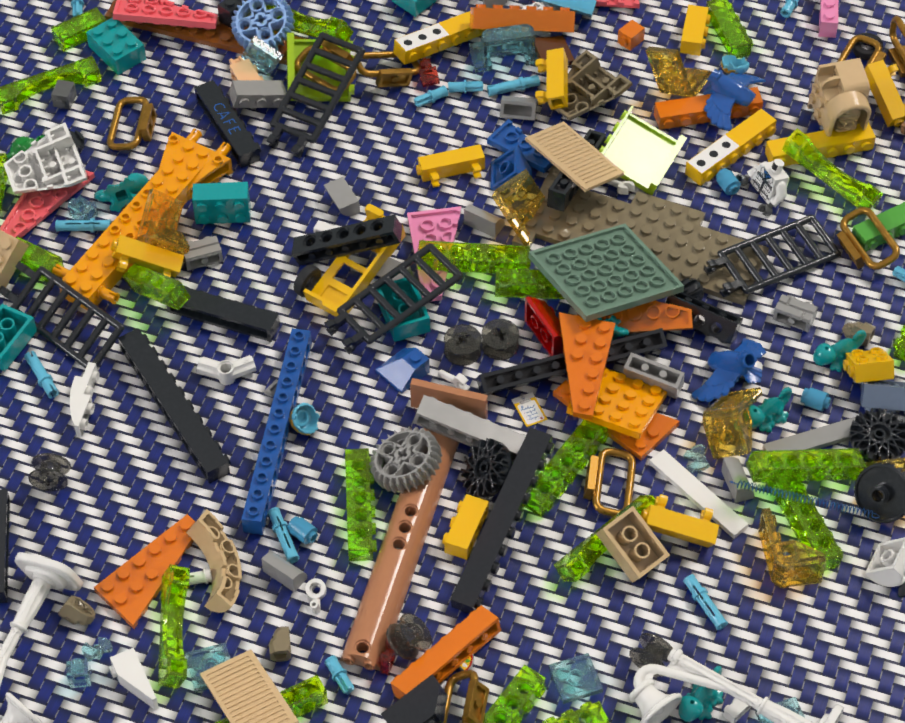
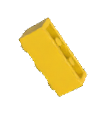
[680,5,711,56]
[442,494,489,560]

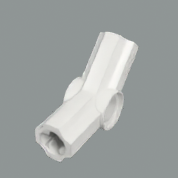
[196,355,256,385]

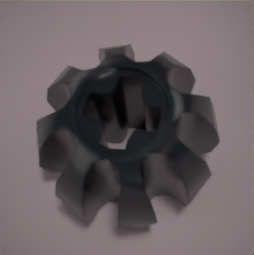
[681,278,704,300]

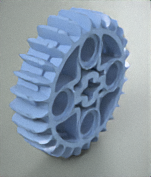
[231,0,295,54]

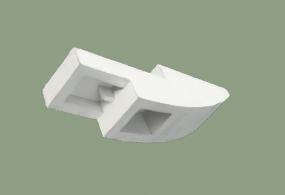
[70,362,100,437]

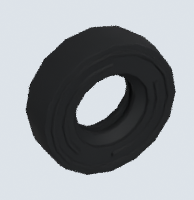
[852,33,883,60]
[293,265,322,297]

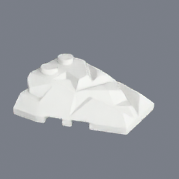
[3,123,87,194]

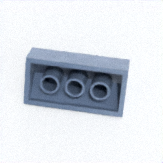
[860,380,905,414]

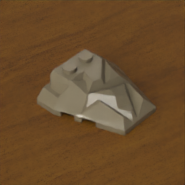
[547,50,633,121]

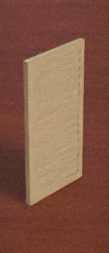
[525,121,624,192]
[200,649,299,723]

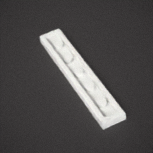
[649,449,749,539]

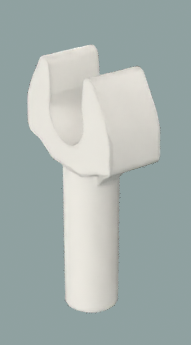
[607,179,635,195]
[438,369,470,390]

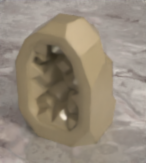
[842,321,876,346]
[58,595,95,625]
[269,626,291,662]

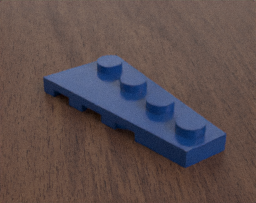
[487,119,553,173]

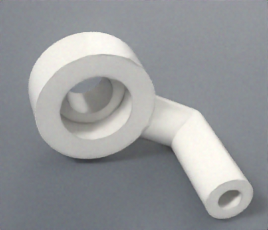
[305,578,327,614]

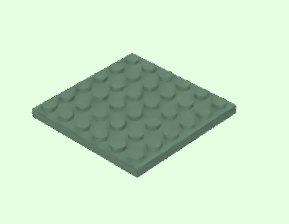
[528,224,684,322]

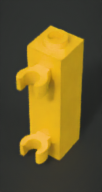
[535,48,568,110]
[864,60,905,127]
[415,144,485,188]
[111,235,184,286]
[641,494,719,548]

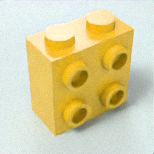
[843,347,894,383]

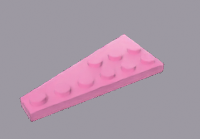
[407,206,461,302]

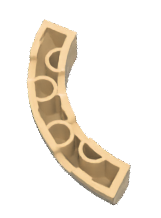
[186,509,242,613]

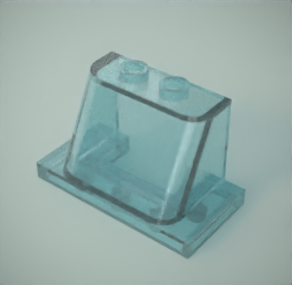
[469,24,538,73]

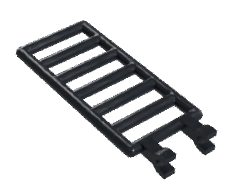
[266,32,365,159]
[704,215,841,298]
[324,243,463,354]
[0,261,124,369]

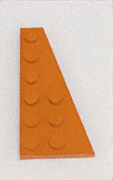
[577,300,693,334]
[559,312,615,420]
[553,380,680,461]
[94,514,195,629]

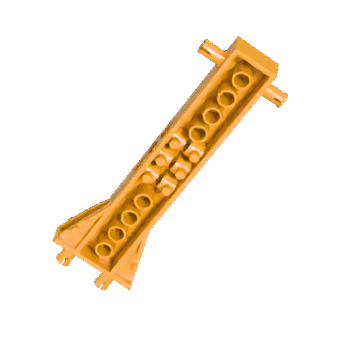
[52,128,233,310]

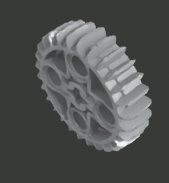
[369,426,442,493]

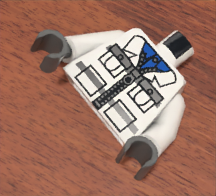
[736,159,789,216]

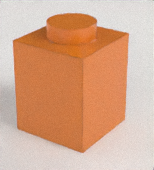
[617,20,645,51]

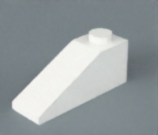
[109,648,159,710]

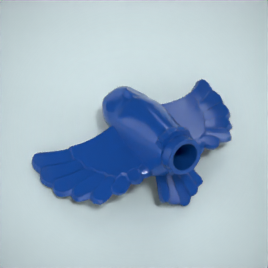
[703,69,766,131]
[691,338,766,402]

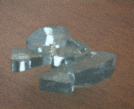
[683,444,710,473]
[81,637,113,661]

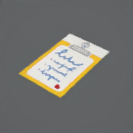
[511,392,548,427]

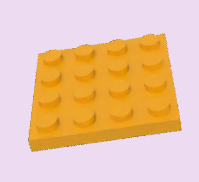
[566,367,667,439]

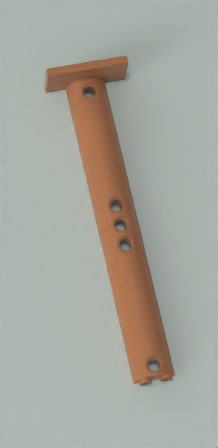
[340,378,488,671]

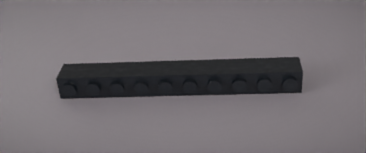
[118,328,231,484]
[476,328,668,395]
[450,427,555,614]

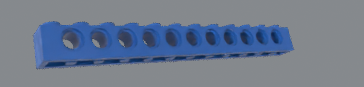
[241,328,312,535]

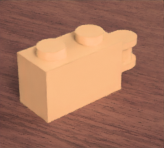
[229,55,264,80]

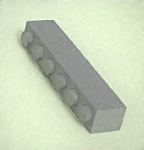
[413,395,526,464]

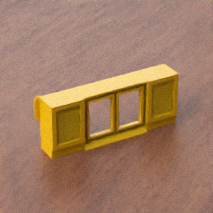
[303,204,406,317]

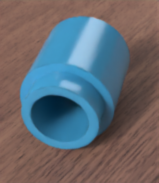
[716,168,741,195]
[800,387,831,411]
[287,516,318,545]

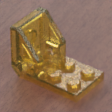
[645,46,711,97]
[492,169,545,247]
[136,188,190,255]
[702,387,762,459]
[758,508,826,588]

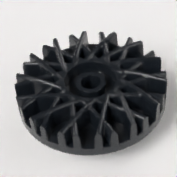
[849,408,905,462]
[461,438,511,499]
[854,462,905,523]

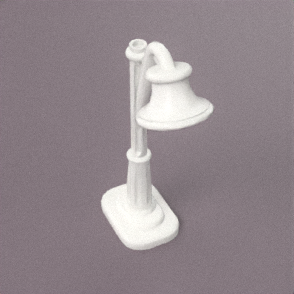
[0,552,83,723]
[628,648,844,723]

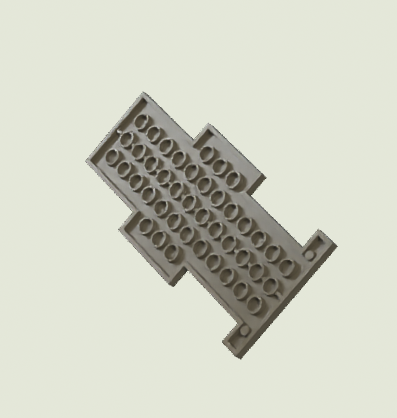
[512,165,769,306]

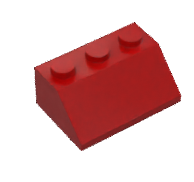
[525,296,564,356]

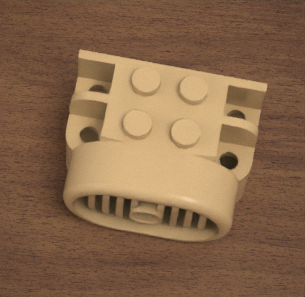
[807,58,871,137]

